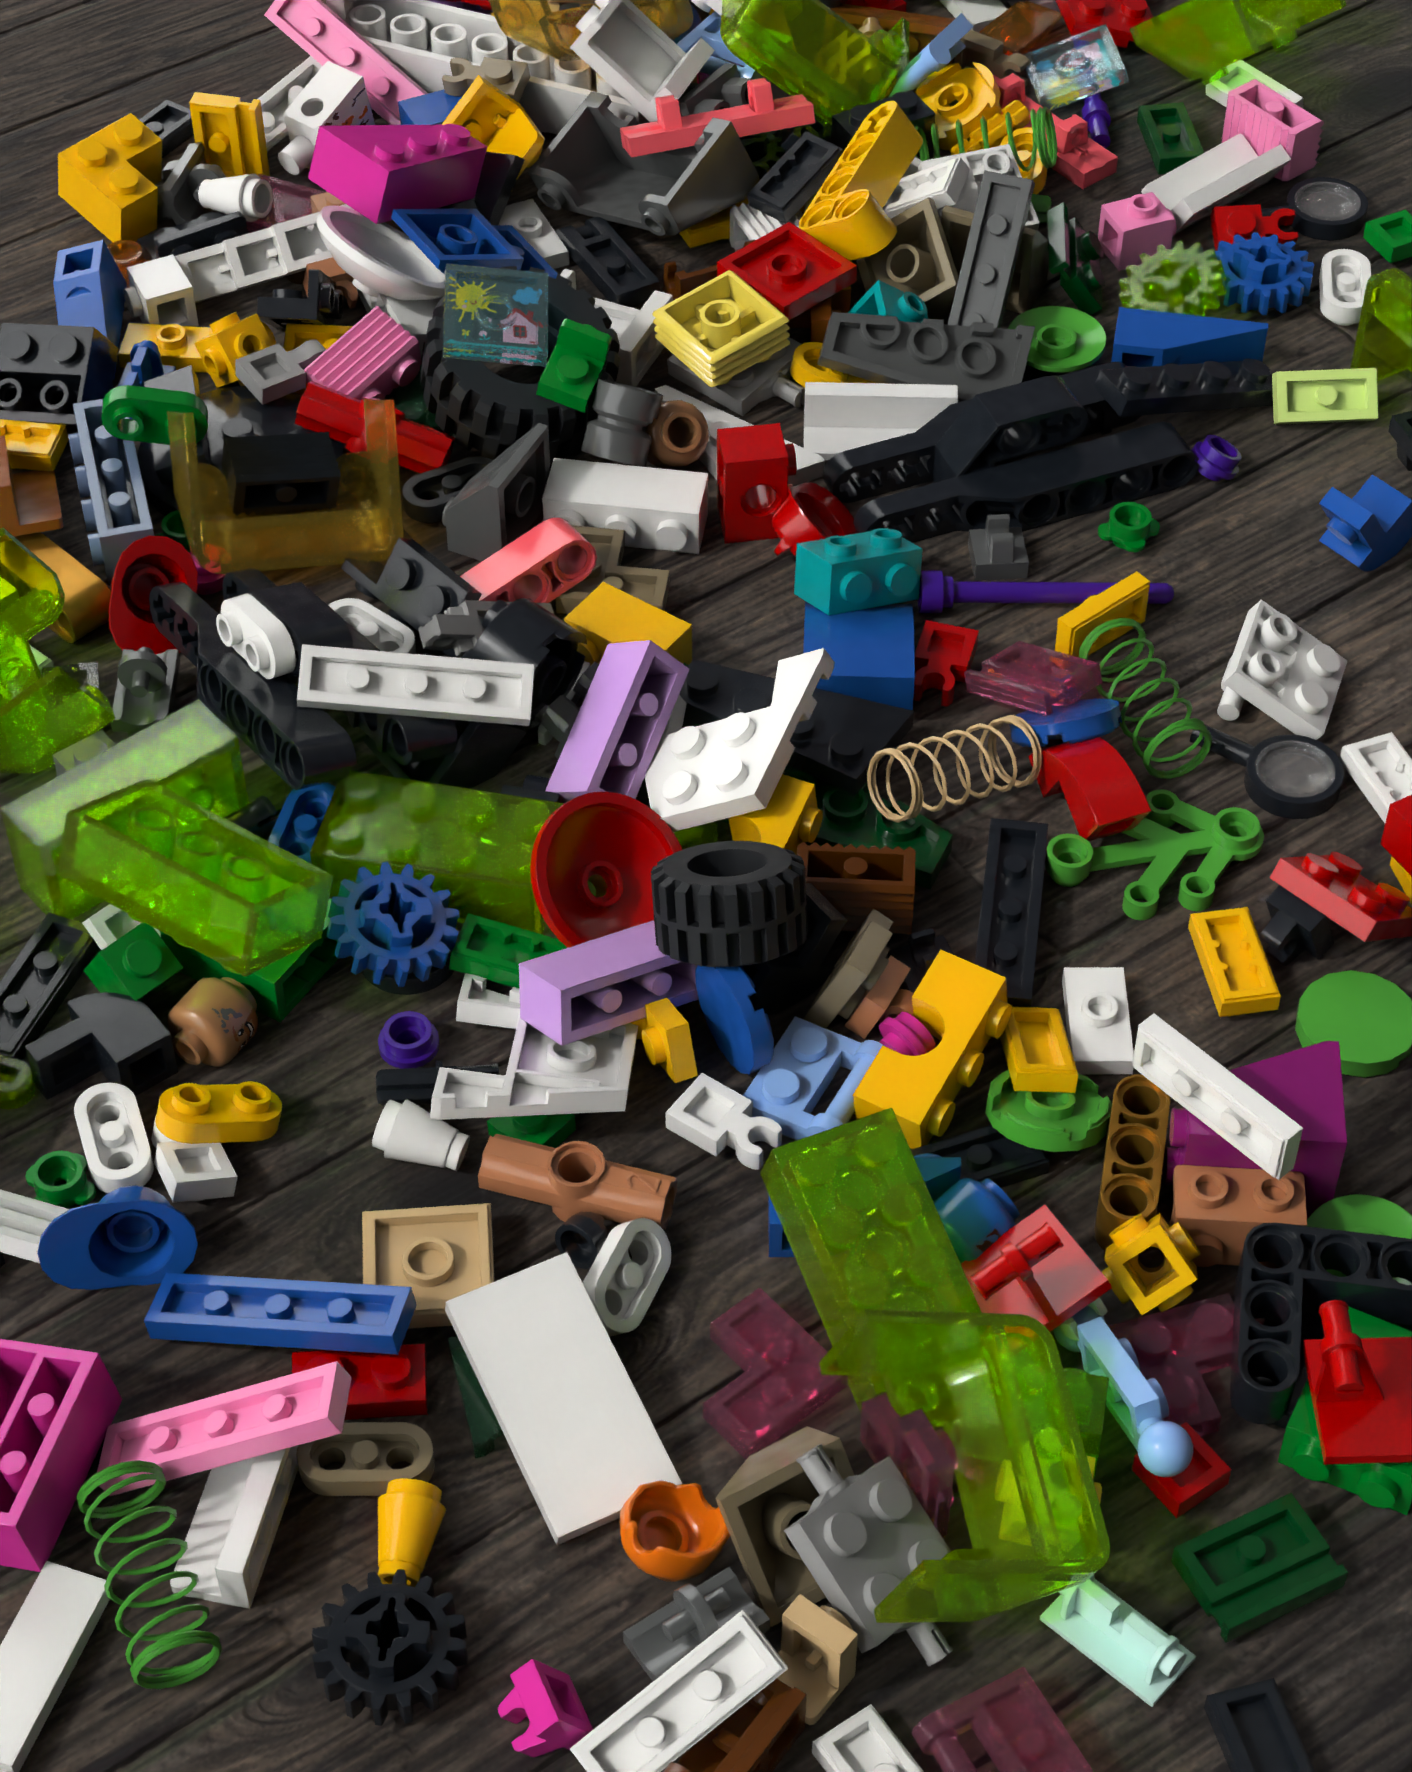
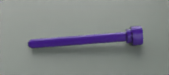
[917,570,1174,613]

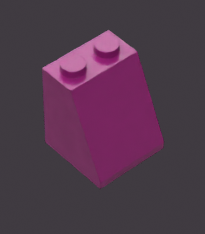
[1163,1041,1347,1219]

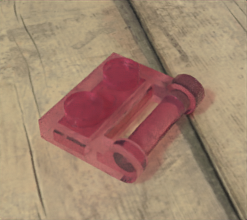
[912,1666,1094,1772]

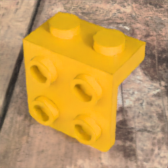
[441,75,545,191]

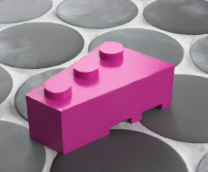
[308,124,487,224]
[0,1339,122,1572]

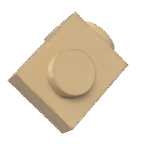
[777,1594,858,1725]

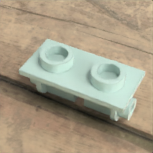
[1039,1567,1196,1707]

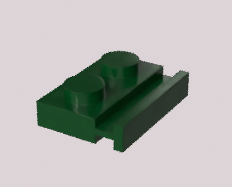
[1047,202,1105,315]
[1171,1493,1348,1643]

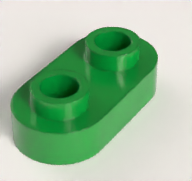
[101,385,208,446]

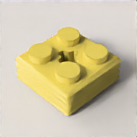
[652,270,790,387]

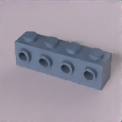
[68,399,154,586]

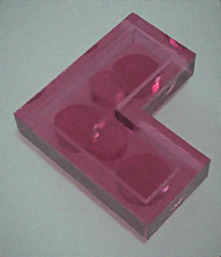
[703,1287,848,1460]
[1108,1293,1234,1436]
[860,1393,959,1538]

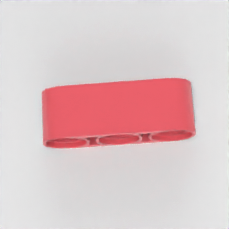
[460,518,597,603]

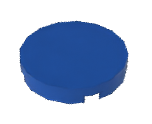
[1009,698,1122,747]
[695,965,774,1074]

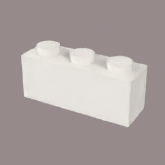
[542,458,708,554]

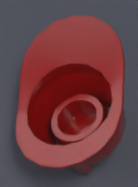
[772,482,857,557]
[108,535,198,654]

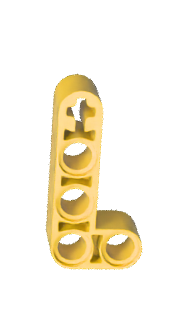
[799,101,923,261]

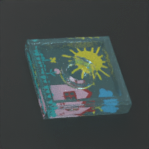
[1024,25,1129,111]
[442,263,548,367]

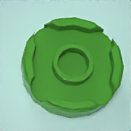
[1295,970,1412,1077]
[985,1070,1112,1152]

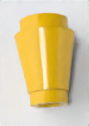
[378,1478,446,1587]

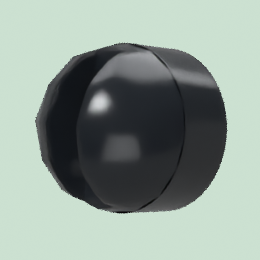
[555,1212,611,1269]

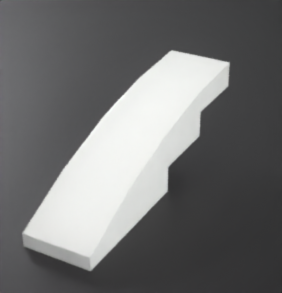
[175,204,354,303]

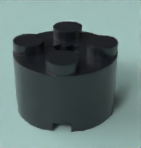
[462,598,587,729]

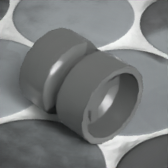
[581,379,663,467]

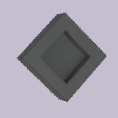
[968,514,1029,581]

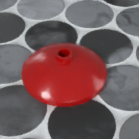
[530,792,683,948]

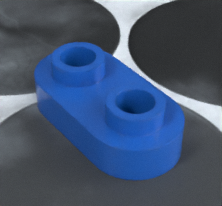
[267,783,345,880]

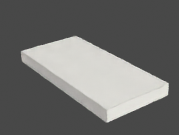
[445,1252,682,1545]

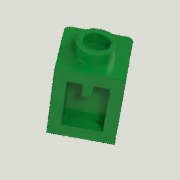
[536,318,612,413]

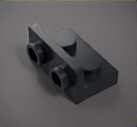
[137,211,248,262]
[257,269,343,329]

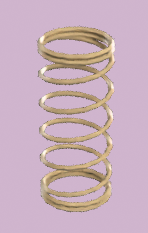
[867,715,1042,823]

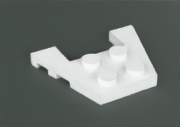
[644,648,835,832]
[430,973,638,1120]

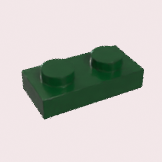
[1137,102,1204,175]

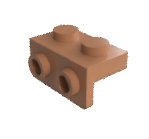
[1169,1165,1307,1269]

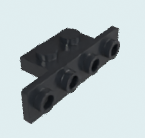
[341,538,482,658]

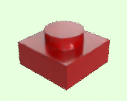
[1132,1422,1232,1519]

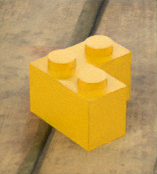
[58,113,162,249]

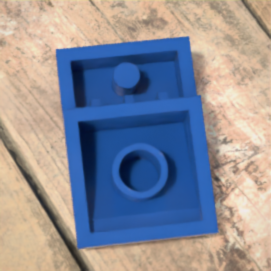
[391,209,559,284]
[803,601,915,710]

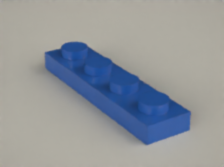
[144,1273,417,1355]

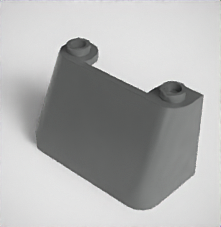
[528,92,760,236]

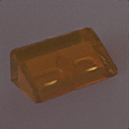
[979,1,1062,56]

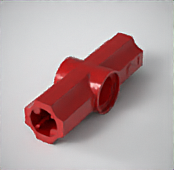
[294,381,455,474]

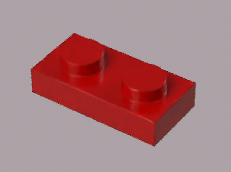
[292,1344,428,1420]

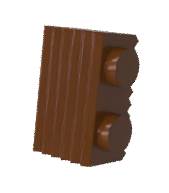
[797,842,916,934]

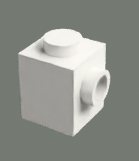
[123,254,199,327]

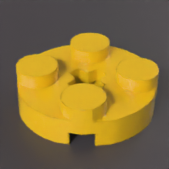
[915,62,1002,151]

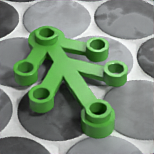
[1045,789,1264,920]

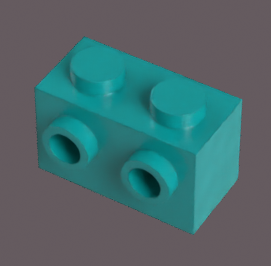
[794,528,923,615]

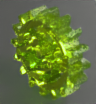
[1119,241,1227,316]

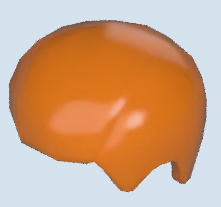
[619,1480,730,1582]

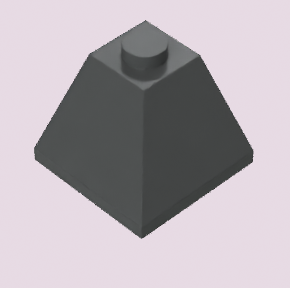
[442,423,550,561]

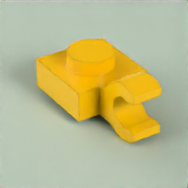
[631,998,698,1083]

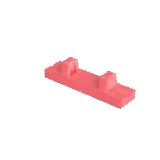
[993,73,1118,189]
[620,78,815,158]

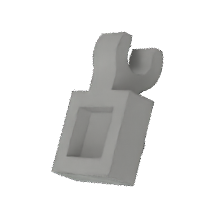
[235,339,326,405]

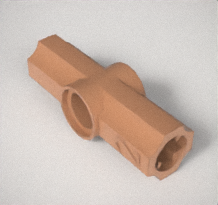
[478,1134,677,1230]

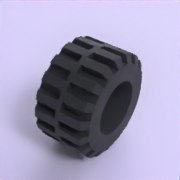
[651,841,808,967]

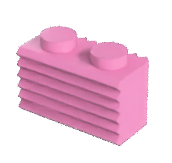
[1222,79,1324,181]
[304,306,422,403]

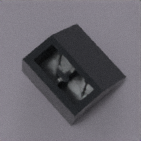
[0,323,119,427]

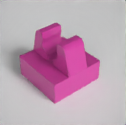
[498,1659,593,1757]

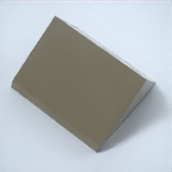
[856,197,959,320]

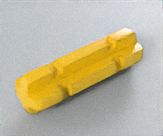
[950,100,1030,155]

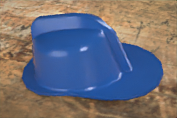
[37,1185,198,1290]

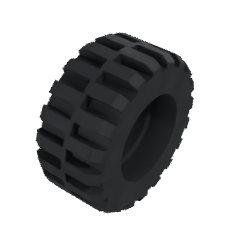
[421,266,621,462]

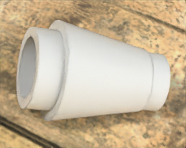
[198,174,273,222]
[372,1099,470,1171]

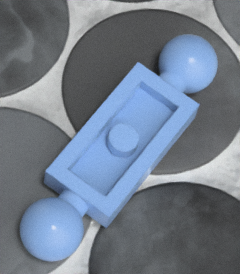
[1053,1306,1193,1477]

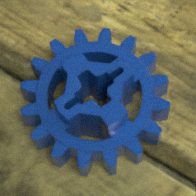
[1206,232,1314,315]
[327,862,459,987]

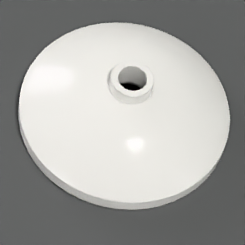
[316,206,454,300]

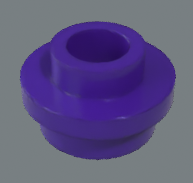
[1192,435,1242,481]
[378,1011,440,1069]

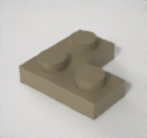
[555,526,670,614]
[803,909,893,1028]

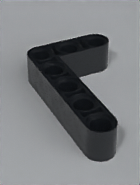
[1230,1223,1412,1424]

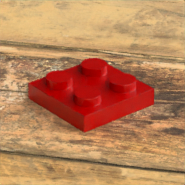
[717,222,857,320]
[1270,852,1412,942]

